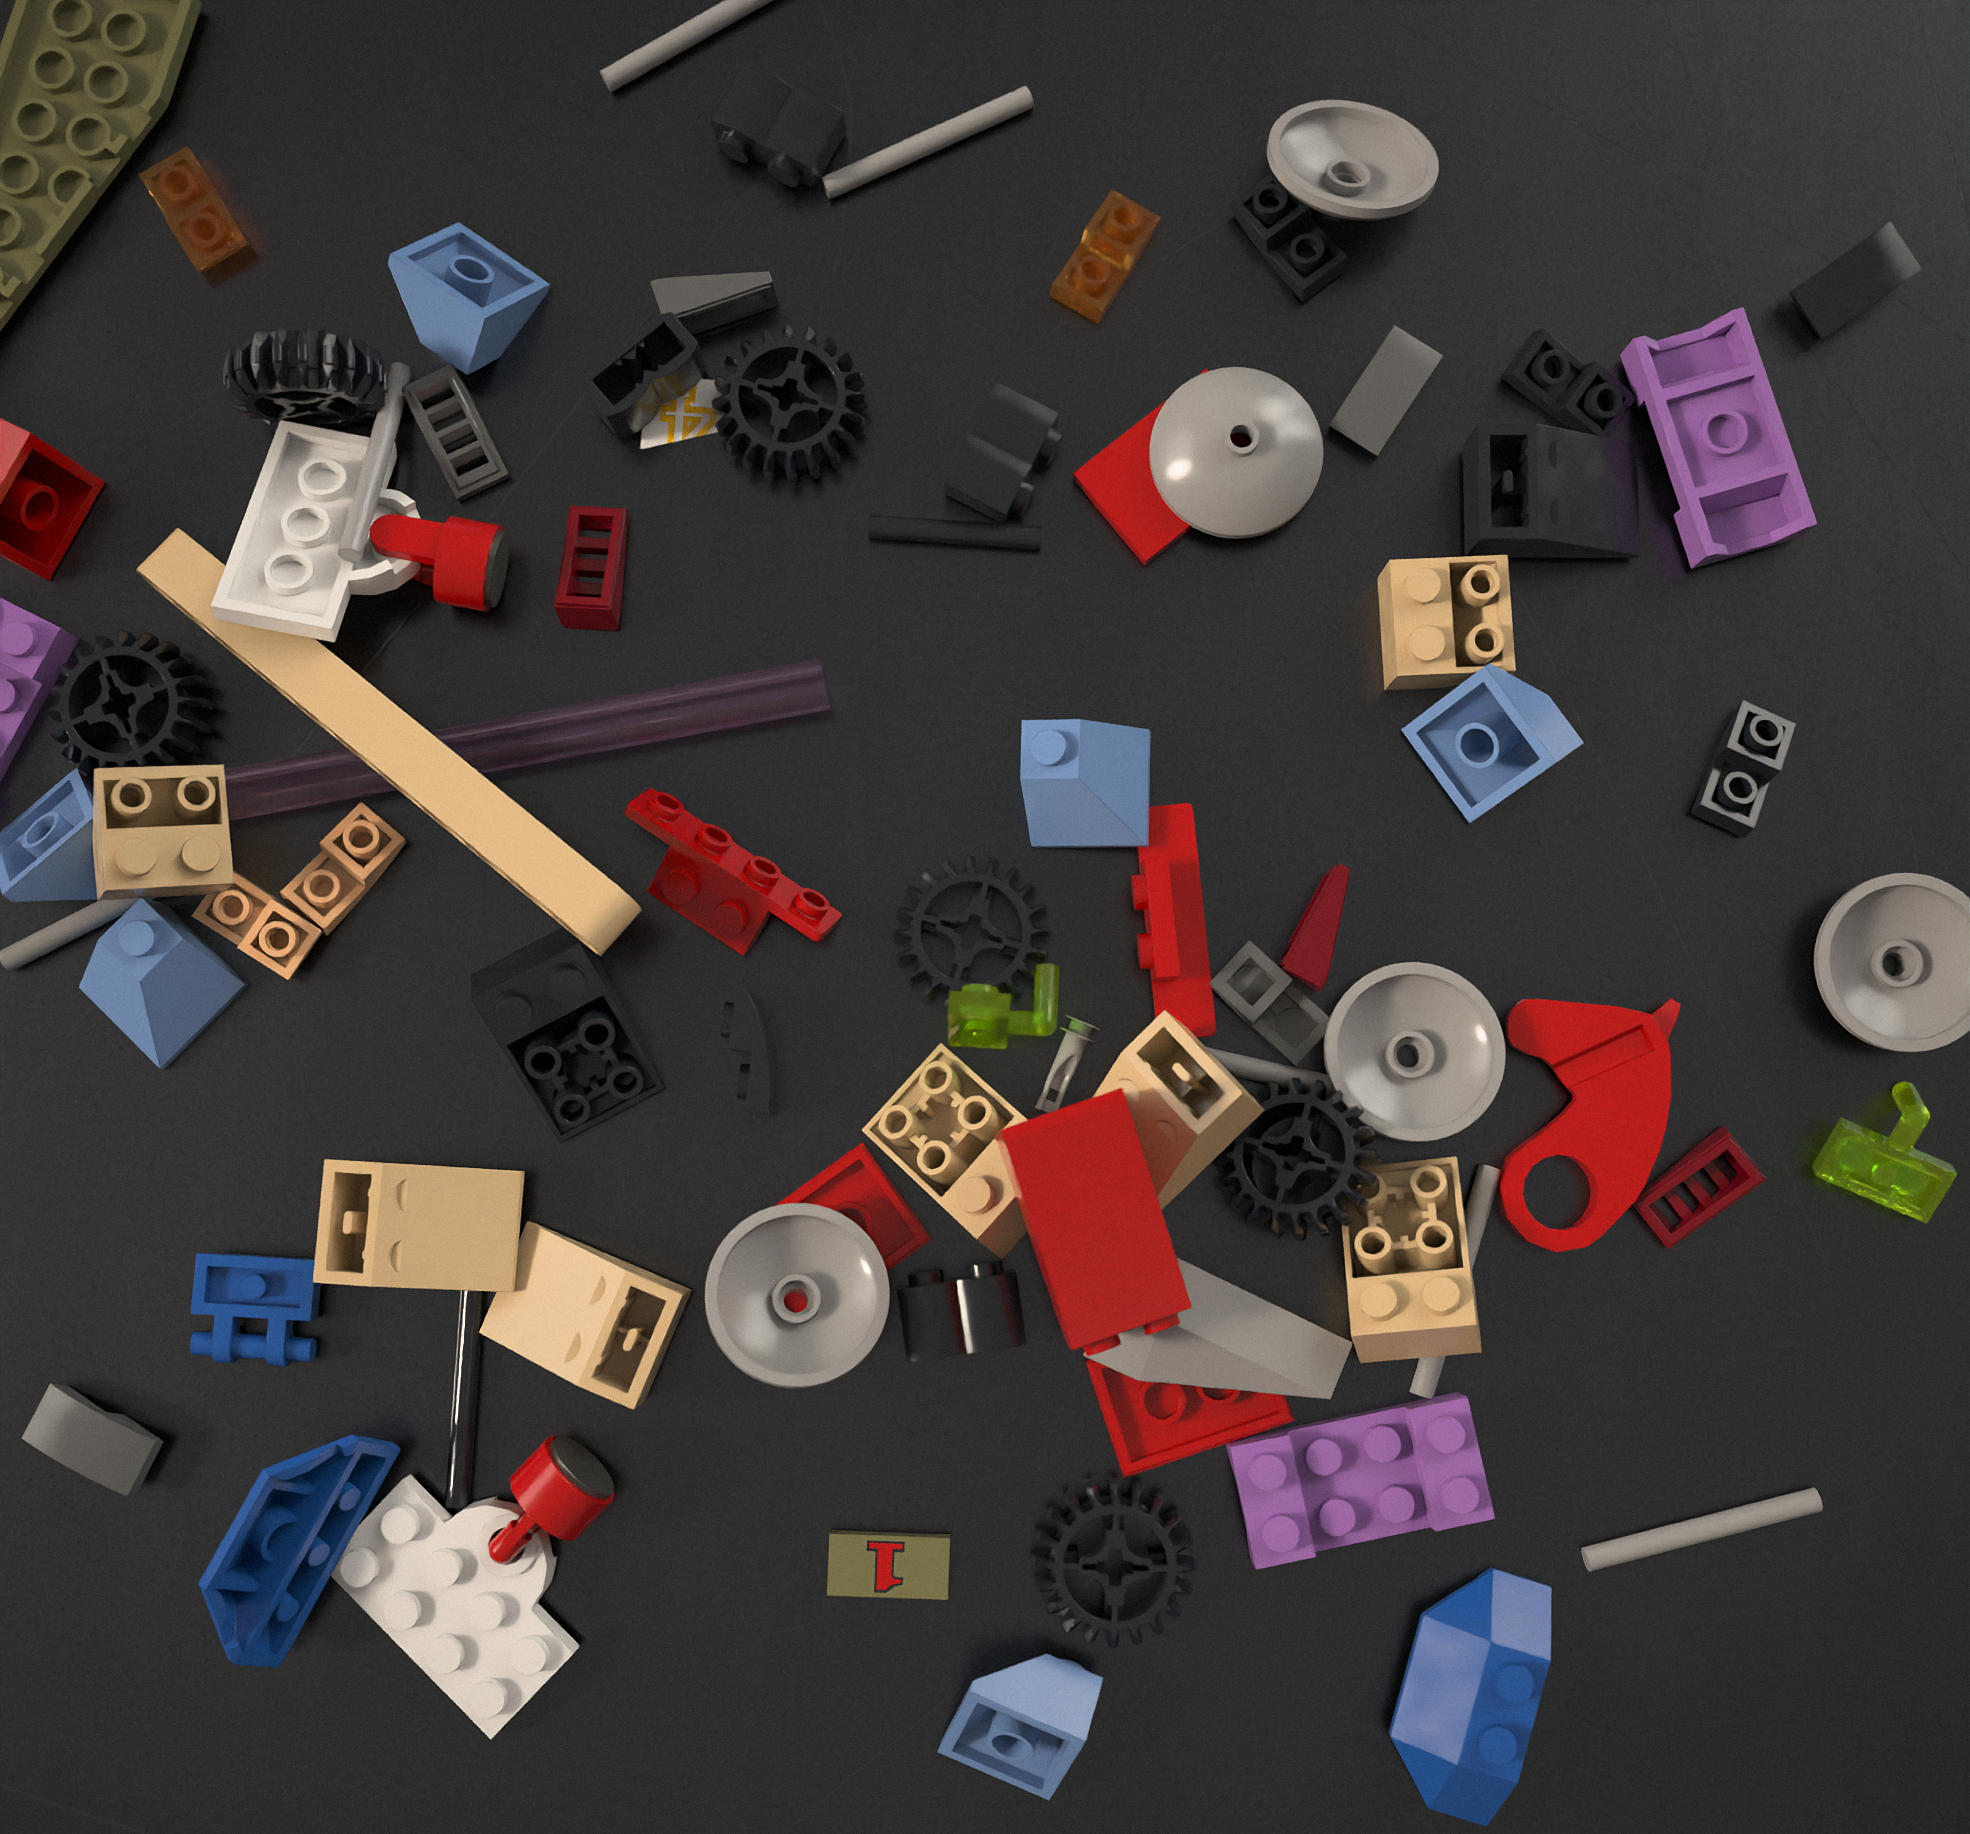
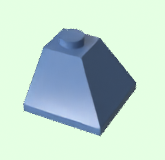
[388,222,550,375]
[1401,663,1584,823]
[1020,719,1151,848]
[0,767,97,902]
[79,897,248,1069]
[937,1654,1103,1800]

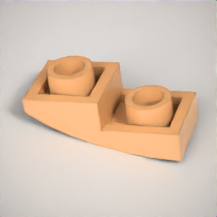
[280,802,406,936]
[192,870,323,980]

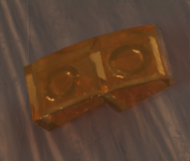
[139,146,249,274]
[1050,189,1161,324]

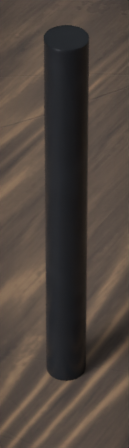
[445,1290,485,1508]

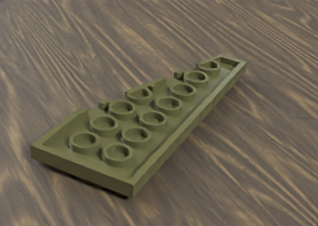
[0,0,202,331]

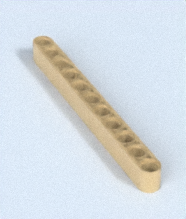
[136,528,642,956]

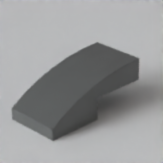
[1329,326,1443,456]
[1209,940,1330,1067]
[22,1383,164,1497]

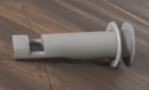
[1035,1015,1100,1113]

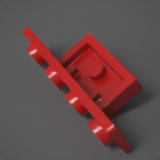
[623,788,842,956]
[1131,803,1216,1038]

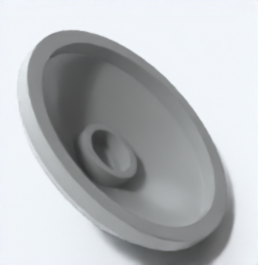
[1266,100,1439,221]
[1149,367,1323,539]
[1814,873,1970,1052]
[1324,962,1506,1142]
[705,1203,890,1389]

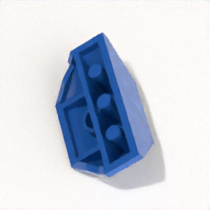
[199,1434,401,1668]
[1389,1567,1552,1826]

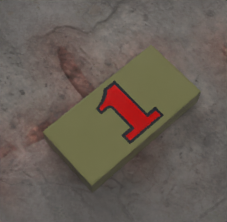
[827,1530,951,1600]

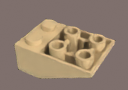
[1093,1010,1264,1210]
[862,1043,1027,1259]
[1342,1156,1482,1363]
[313,1159,525,1292]
[479,1221,692,1410]

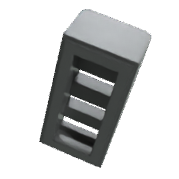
[650,271,778,335]
[401,365,510,502]

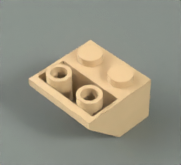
[1377,555,1516,690]
[92,764,234,901]

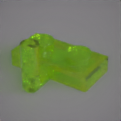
[948,963,1059,1049]
[1812,1081,1957,1223]

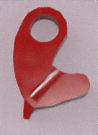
[1496,998,1681,1252]

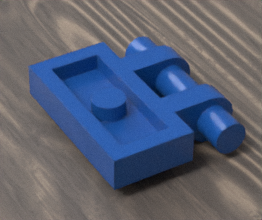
[190,1252,321,1367]

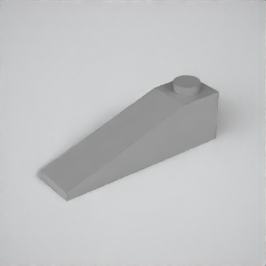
[1083,1258,1353,1400]

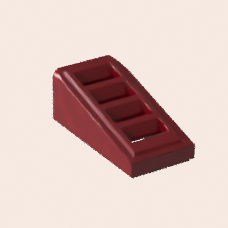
[554,505,629,631]
[1277,863,1350,993]
[1632,1125,1767,1250]

